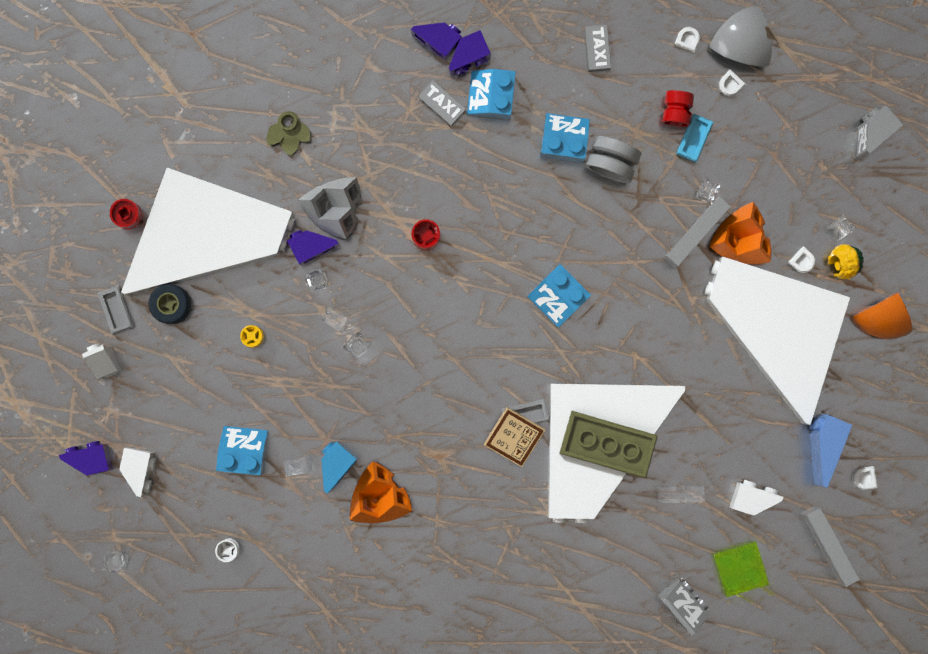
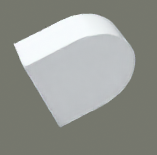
[674,27,700,53]
[718,70,746,97]
[787,246,815,273]
[852,466,878,490]

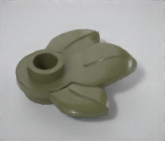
[267,111,311,156]

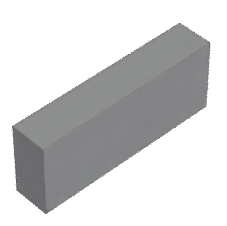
[663,196,731,269]
[801,506,860,587]

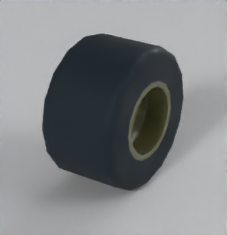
[148,284,191,325]

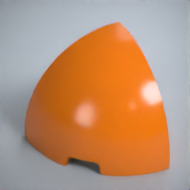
[710,202,771,264]
[850,293,912,340]
[350,462,412,523]

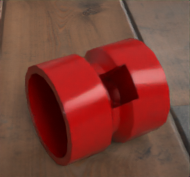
[662,90,694,127]
[110,199,144,230]
[412,219,441,251]

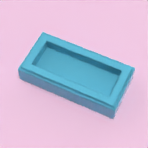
[676,113,714,163]

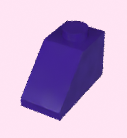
[411,22,462,61]
[287,230,340,266]

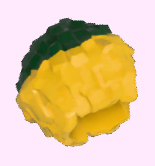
[828,244,864,280]

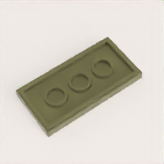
[559,411,658,479]

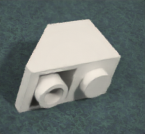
[82,343,122,380]
[119,447,156,497]
[729,480,783,515]

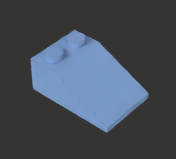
[809,414,852,488]

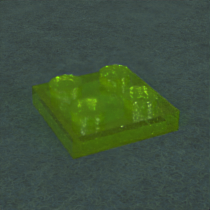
[712,541,769,597]

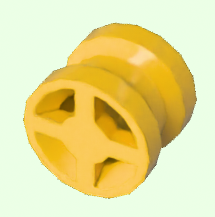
[240,325,264,348]

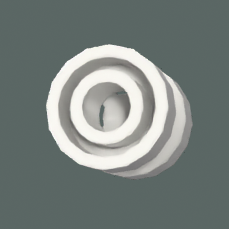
[215,538,240,562]

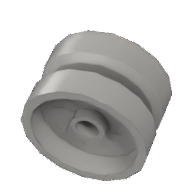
[586,136,642,183]

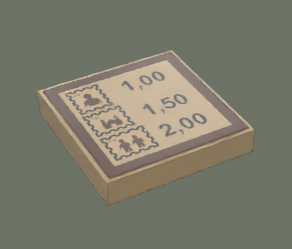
[484,407,545,467]

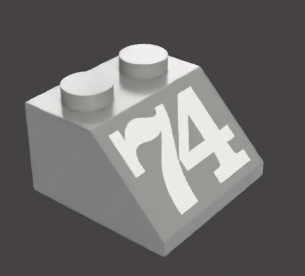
[856,105,903,160]
[658,579,709,636]

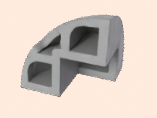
[709,6,772,66]
[298,177,361,239]

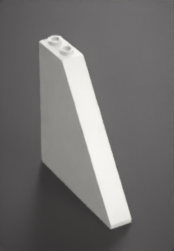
[121,168,296,296]
[705,257,850,425]
[548,384,685,523]

